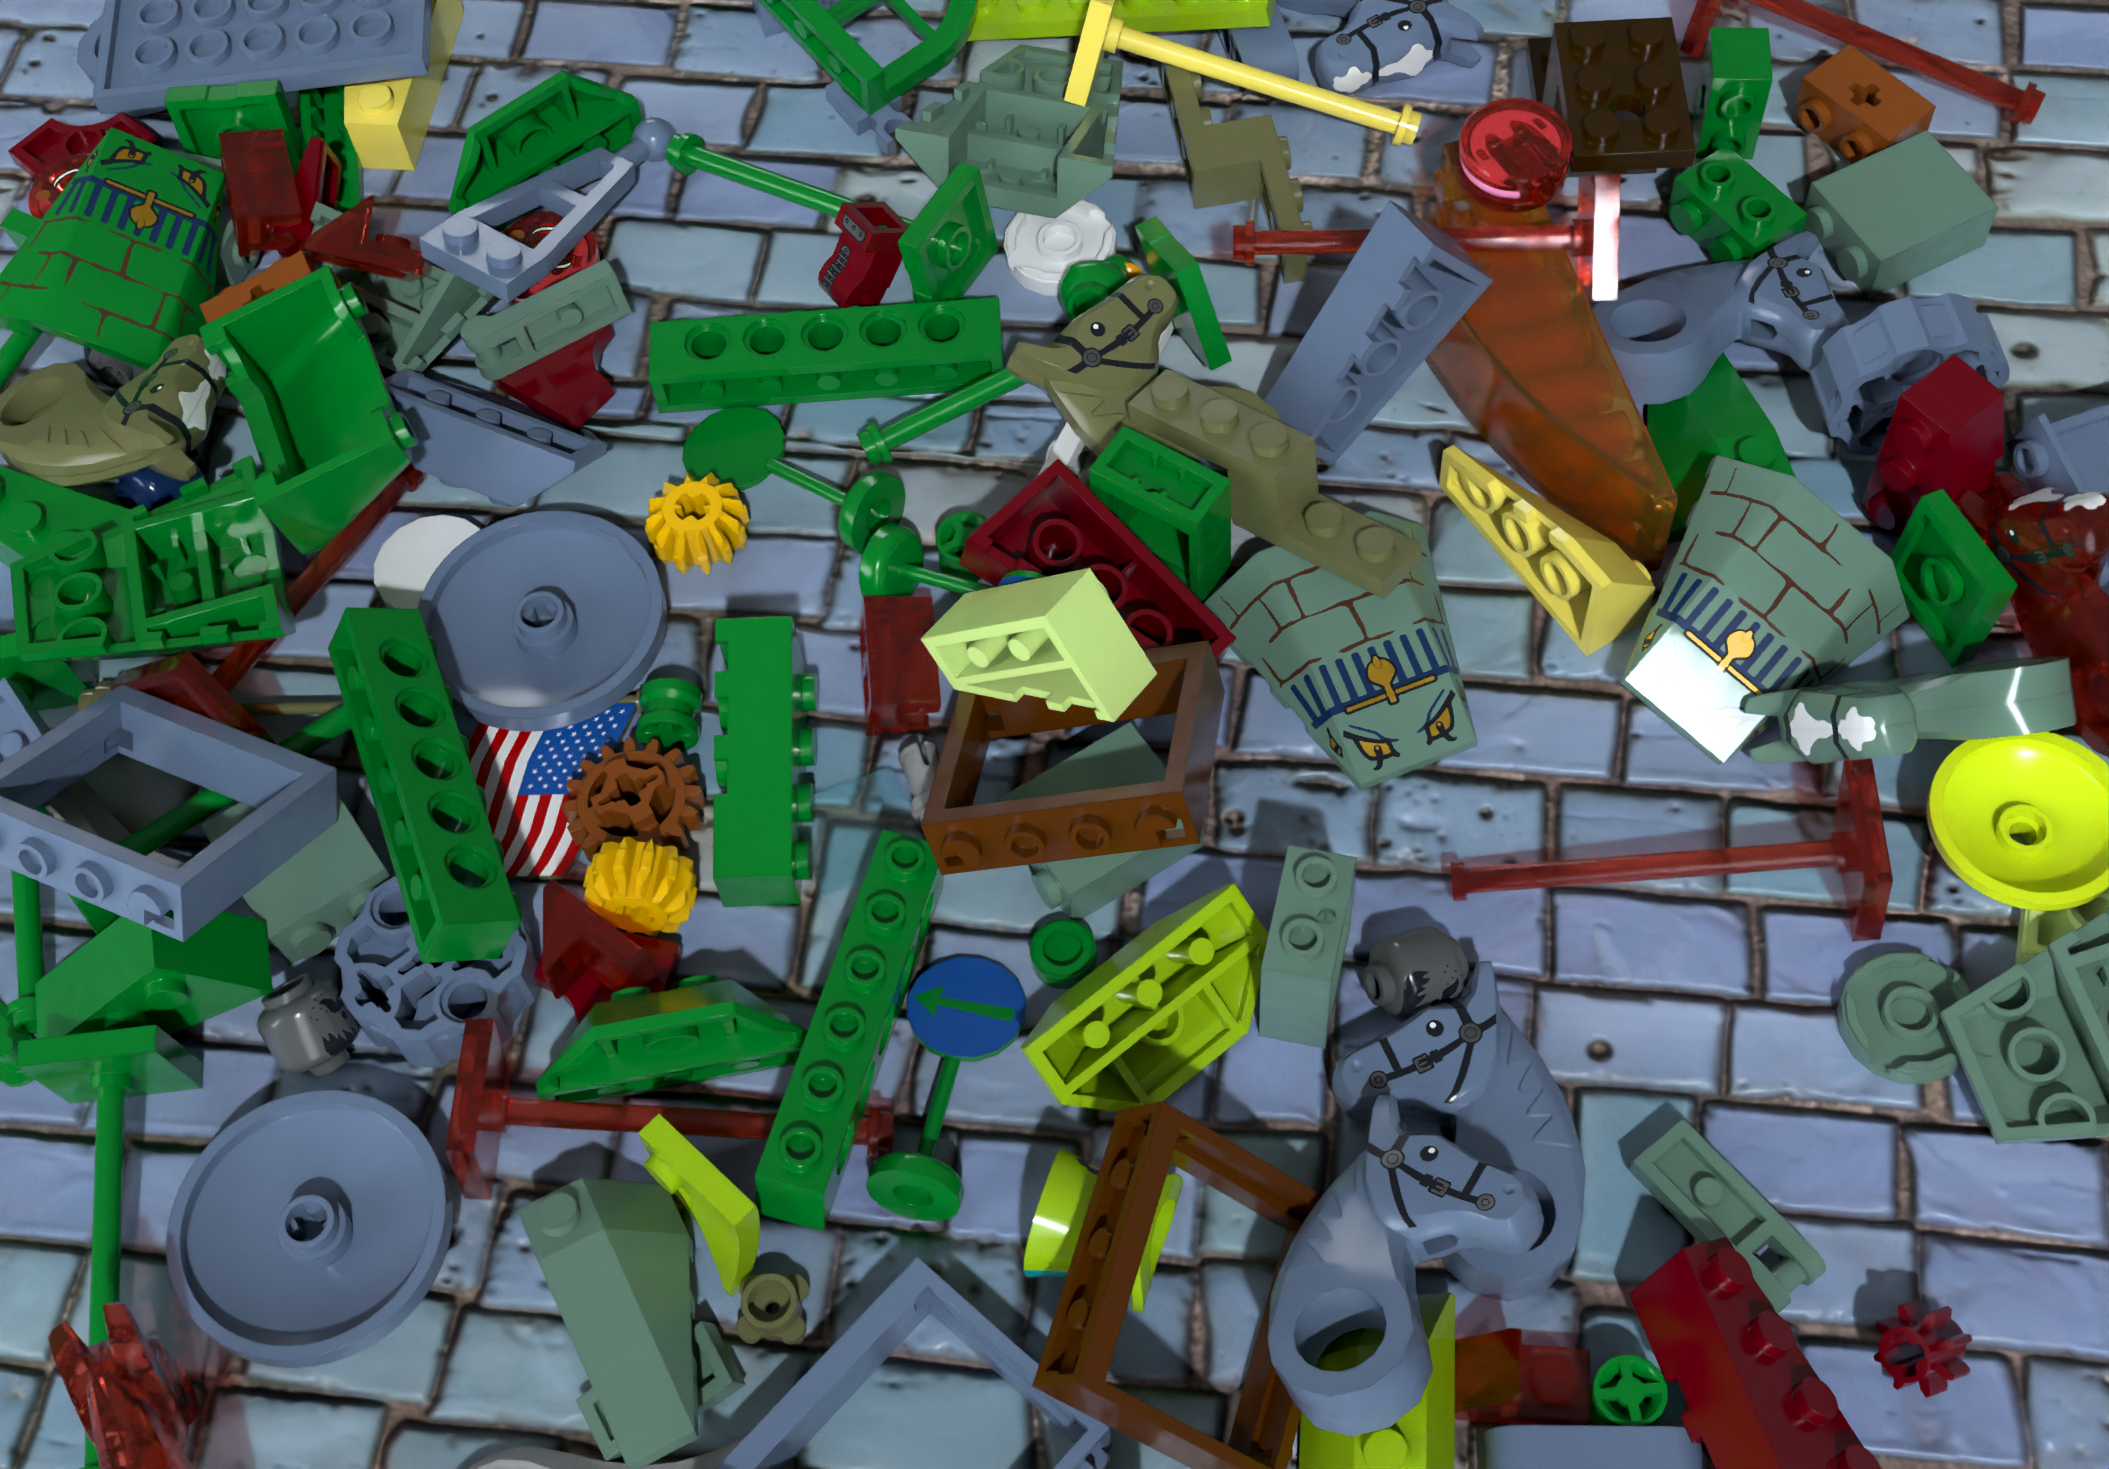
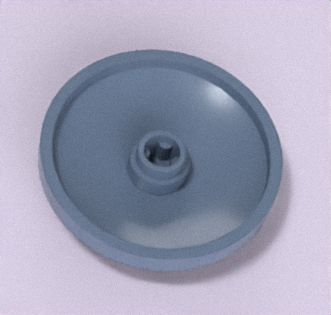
[418,510,667,732]
[166,1090,453,1368]

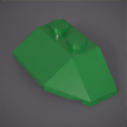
[448,70,643,232]
[536,975,808,1110]

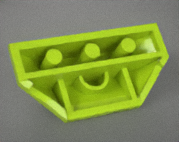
[1020,883,1269,1112]
[1299,1293,1455,1469]

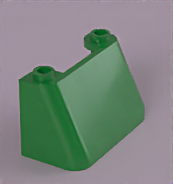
[199,265,418,557]

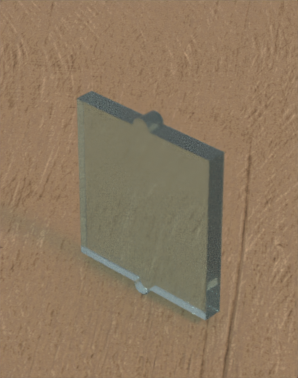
[802,766,923,896]

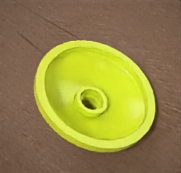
[1926,731,2109,911]

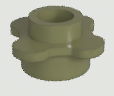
[736,1273,810,1344]

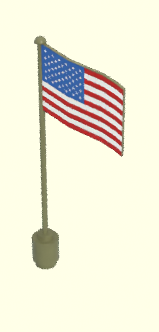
[77,680,644,880]

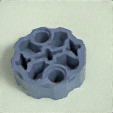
[1810,293,2010,455]
[334,876,540,1068]

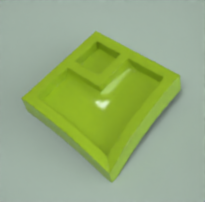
[638,1114,760,1298]

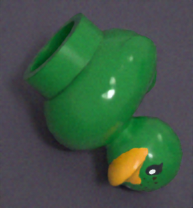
[1059,254,1142,321]

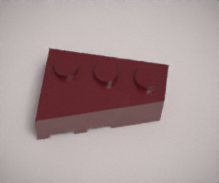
[1860,354,2004,549]

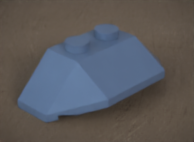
[384,369,607,507]

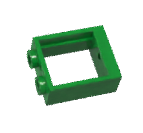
[1089,425,1231,603]

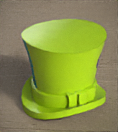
[1024,1148,1183,1313]

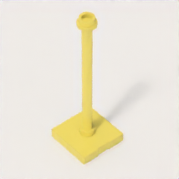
[1064,0,1422,147]

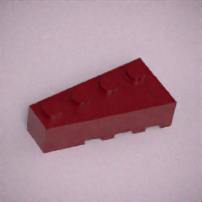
[959,459,1236,664]
[1629,1236,1881,1469]

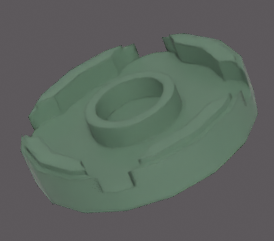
[1836,951,1972,1084]

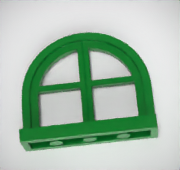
[757,0,978,116]

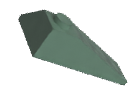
[517,1177,699,1469]

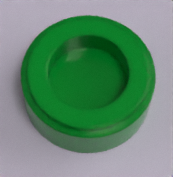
[1030,919,1097,989]

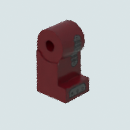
[818,202,909,308]

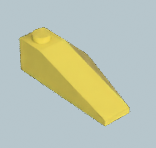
[1439,445,1655,656]

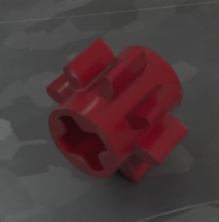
[1873,1299,1972,1398]

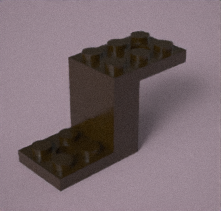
[1526,17,1696,179]

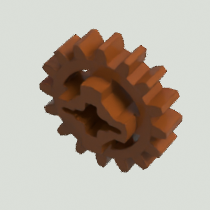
[562,738,706,862]

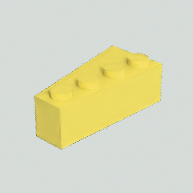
[344,0,464,171]

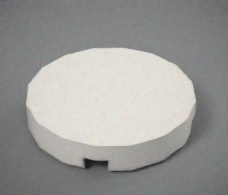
[1003,200,1117,296]
[374,514,481,609]

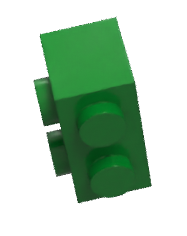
[1667,145,1808,263]

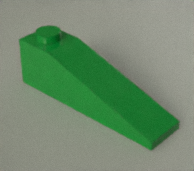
[1645,352,1796,544]

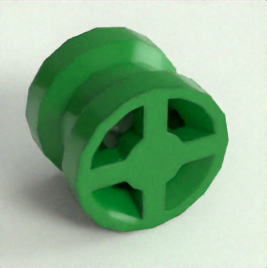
[935,512,988,582]
[635,678,703,752]
[1587,1354,1668,1426]

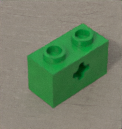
[1693,27,1773,159]

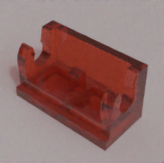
[218,128,302,257]
[858,596,941,736]

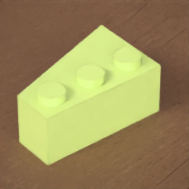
[921,568,1157,722]

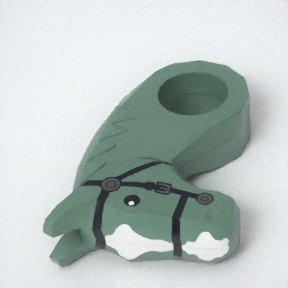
[1743,655,2077,764]

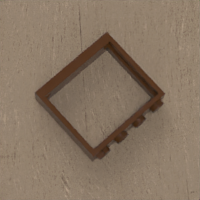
[921,640,1225,875]
[1032,1101,1322,1469]

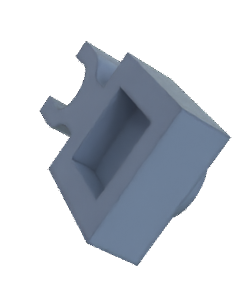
[825,81,913,157]

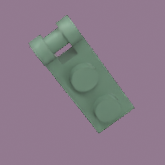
[460,259,632,381]
[1629,1118,1826,1314]

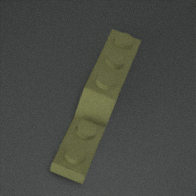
[1161,44,1316,284]
[1127,369,1422,599]

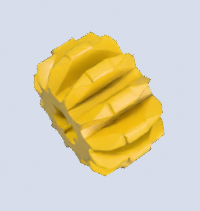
[645,472,750,576]
[583,836,698,938]

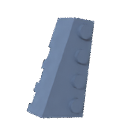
[1264,200,1494,464]

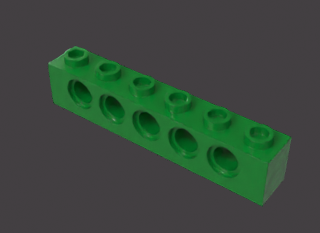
[648,297,1005,414]
[328,607,522,963]
[755,829,944,1232]

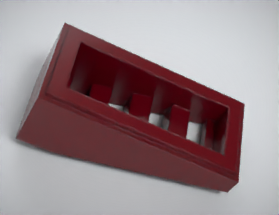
[270,137,342,258]

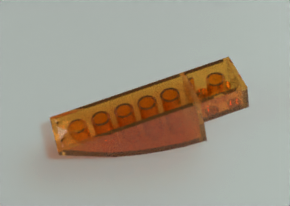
[1425,138,1678,572]

